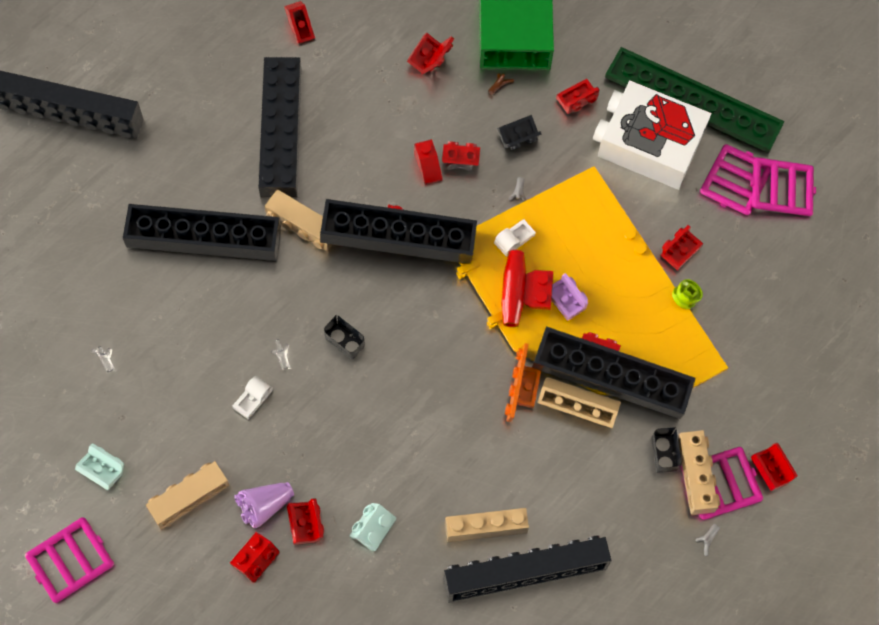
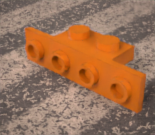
[505,343,541,422]

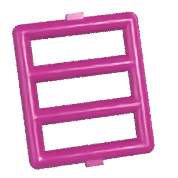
[700,144,771,215]
[750,157,816,216]
[681,447,763,520]
[25,517,114,603]

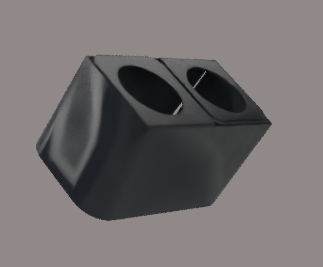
[324,315,365,360]
[652,427,681,473]

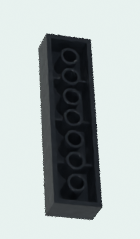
[258,57,302,197]
[0,70,144,138]
[320,199,477,264]
[123,204,281,261]
[532,326,696,419]
[443,535,612,603]

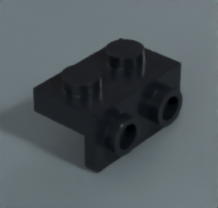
[497,115,542,150]

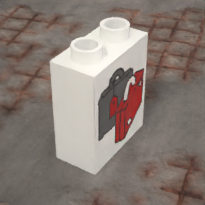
[593,80,712,190]

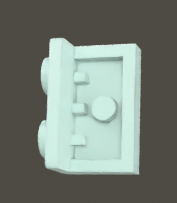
[75,443,124,490]
[350,503,397,551]

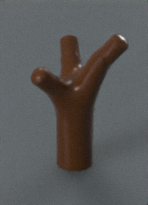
[488,73,514,95]

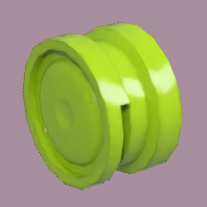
[672,279,703,309]

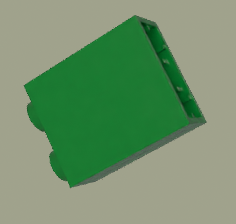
[479,0,554,69]

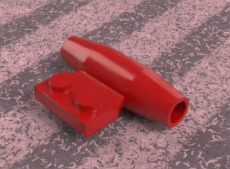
[501,250,554,327]

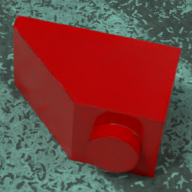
[284,1,315,44]
[414,139,443,185]

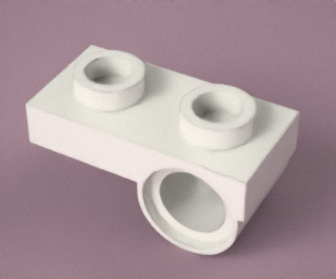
[494,219,536,257]
[233,376,273,420]

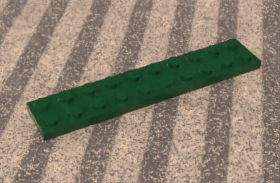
[605,47,785,153]

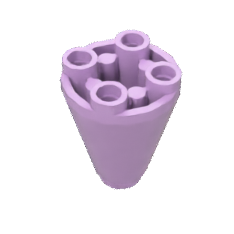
[234,482,294,528]

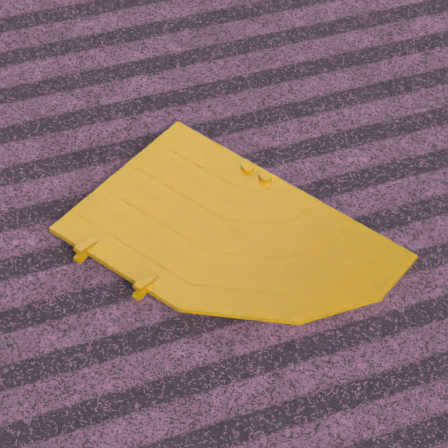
[456,166,728,396]

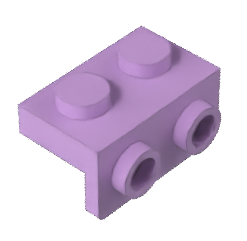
[552,273,588,321]

